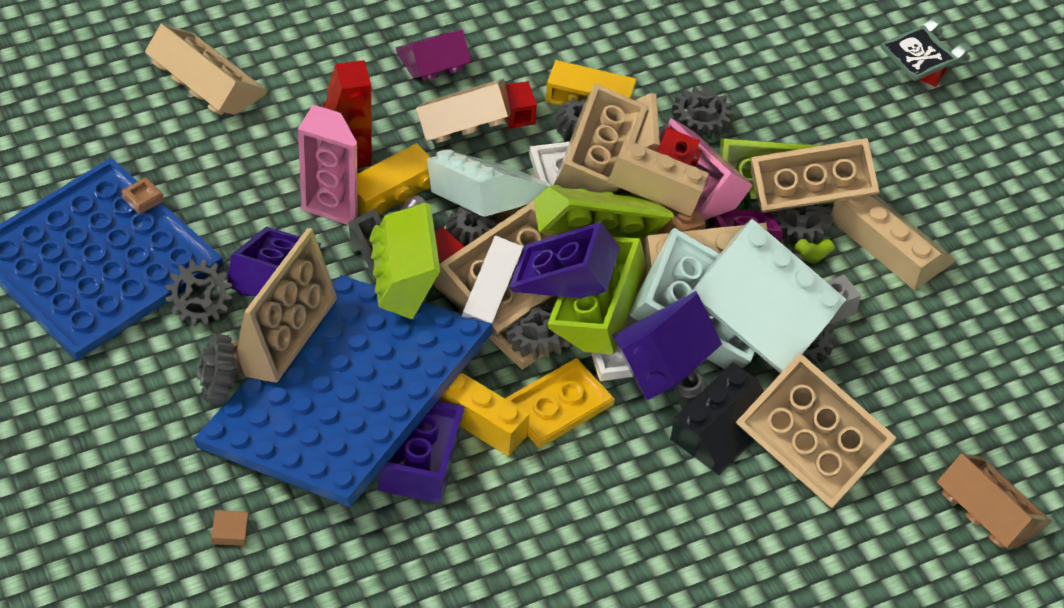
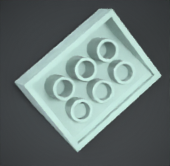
[427,150,552,217]
[689,219,846,373]
[629,228,755,369]

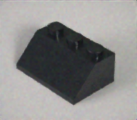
[670,363,764,475]

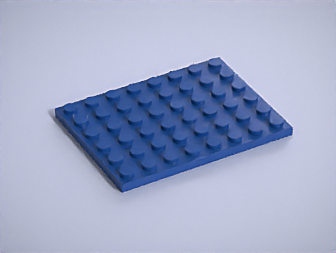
[193,275,493,507]

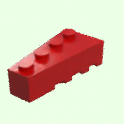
[322,60,372,169]

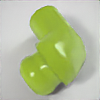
[794,238,835,264]

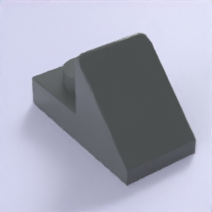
[348,209,382,277]

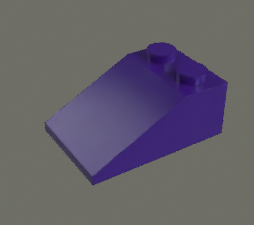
[509,222,620,299]
[227,226,321,296]
[612,291,722,401]
[378,401,464,504]

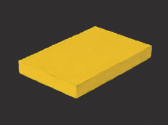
[505,358,615,449]

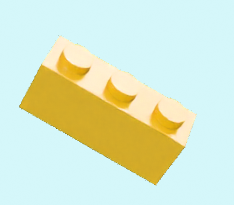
[545,60,636,106]
[357,143,431,216]
[438,372,530,457]

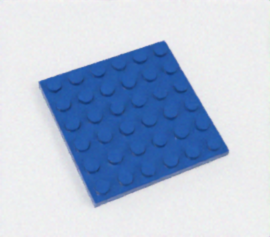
[0,158,223,361]

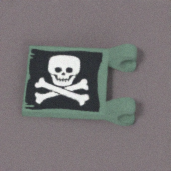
[880,15,973,81]

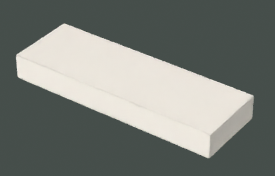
[461,236,523,325]

